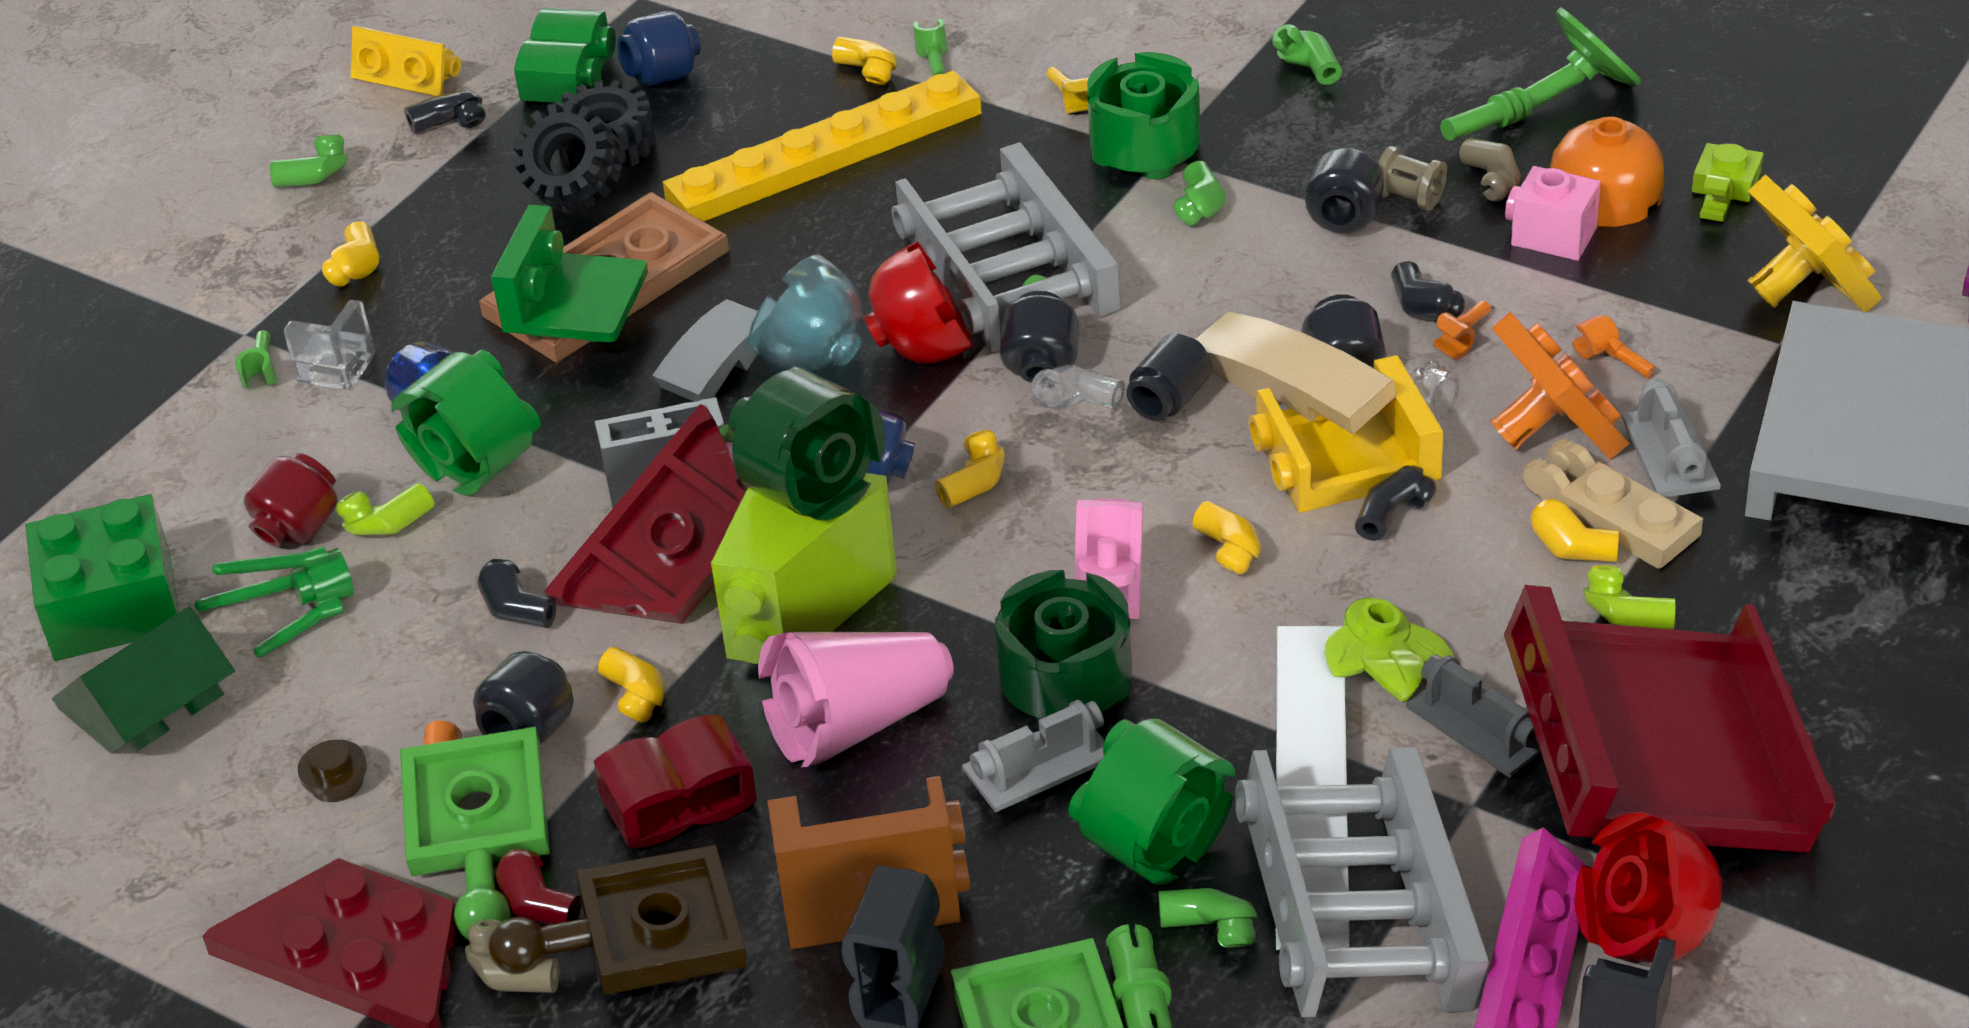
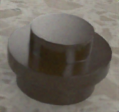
[298,740,367,802]

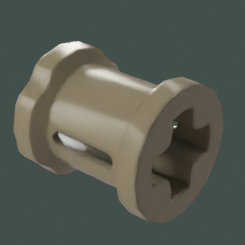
[1378,146,1447,211]

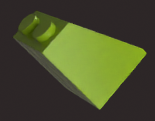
[711,473,897,664]

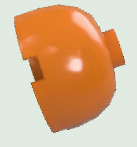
[1550,117,1664,227]

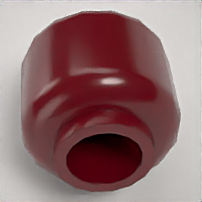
[243,453,338,547]

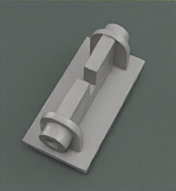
[1621,379,1721,497]
[962,700,1104,813]

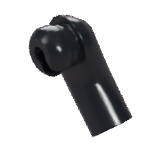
[1391,261,1465,320]

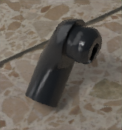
[404,89,486,133]
[1355,465,1436,541]
[477,559,557,628]

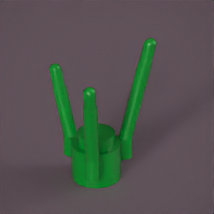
[194,546,354,658]

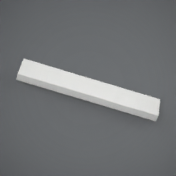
[1276,626,1349,950]

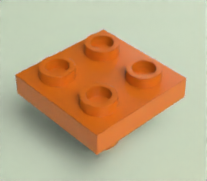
[1490,311,1630,460]

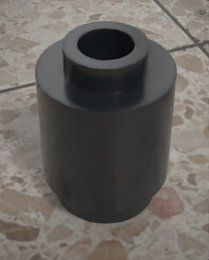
[1126,333,1212,421]

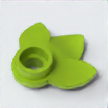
[1324,598,1455,702]

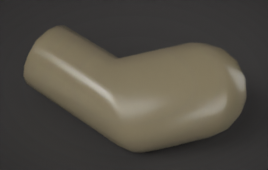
[1459,138,1522,202]
[465,919,559,993]

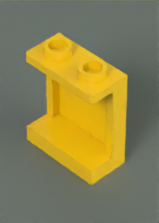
[1249,355,1443,513]

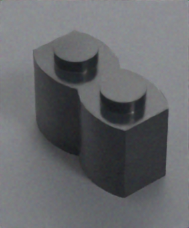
[842,865,945,1028]

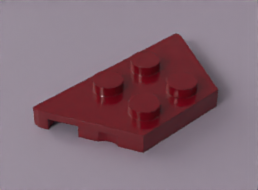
[544,404,747,624]
[202,858,457,1028]

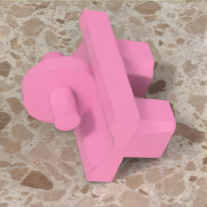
[1075,498,1143,619]

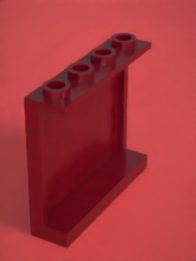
[1504,585,1836,853]

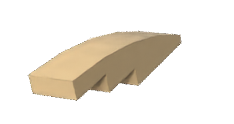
[1196,312,1396,435]

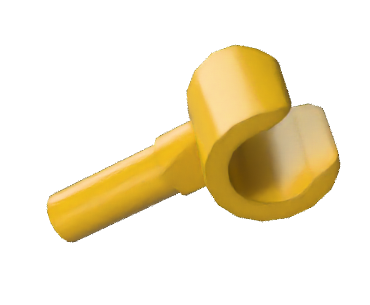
[1046,67,1088,114]

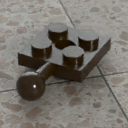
[489,845,746,995]

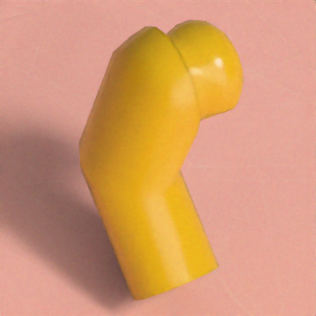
[832,36,897,85]
[322,221,379,287]
[935,429,1006,509]
[1530,499,1619,562]
[1192,500,1261,575]
[598,646,664,724]

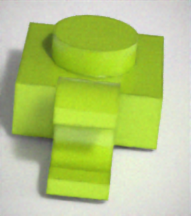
[1692,143,1764,222]

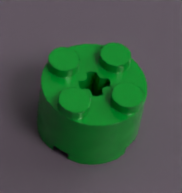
[1087,52,1201,180]
[391,350,541,496]
[1068,718,1236,885]

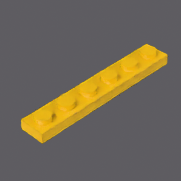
[662,70,982,222]

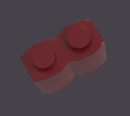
[594,715,757,848]

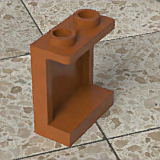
[767,776,970,949]

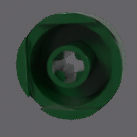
[729,367,885,520]
[995,570,1132,723]

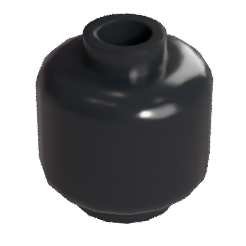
[1305,148,1384,234]
[999,290,1078,384]
[1301,294,1386,369]
[473,651,574,745]

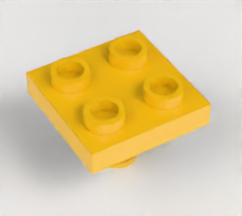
[1747,174,1883,312]

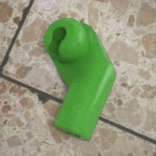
[1272,24,1342,85]
[270,134,348,188]
[1173,161,1226,226]
[1159,888,1259,948]

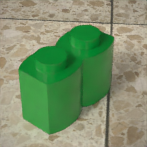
[514,7,616,103]

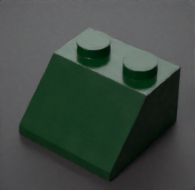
[51,605,235,753]

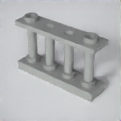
[891,142,1120,353]
[1235,747,1489,1017]

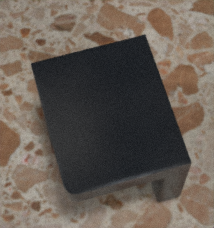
[1578,937,1676,1028]

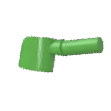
[913,18,947,76]
[235,330,277,388]

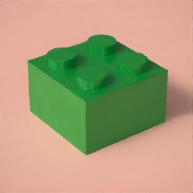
[25,493,179,662]

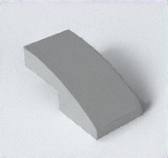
[652,299,777,401]

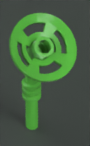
[1440,7,1642,141]

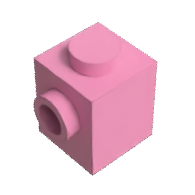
[1505,166,1601,261]

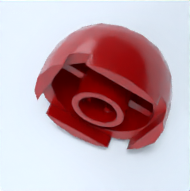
[864,241,973,364]
[1575,812,1722,965]

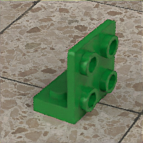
[491,204,648,342]

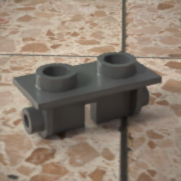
[1406,654,1541,778]

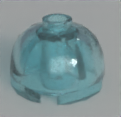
[748,254,864,374]

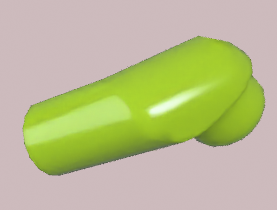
[336,483,435,536]
[1583,565,1675,630]

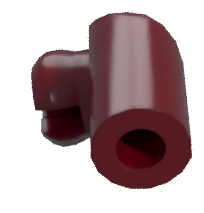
[496,849,581,925]

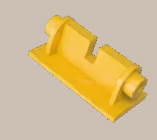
[350,26,461,96]

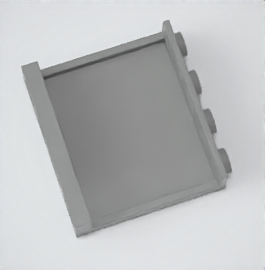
[1745,301,1969,525]

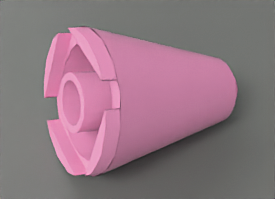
[758,632,954,767]

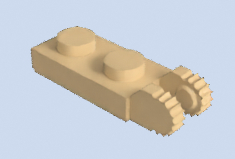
[1521,438,1703,569]

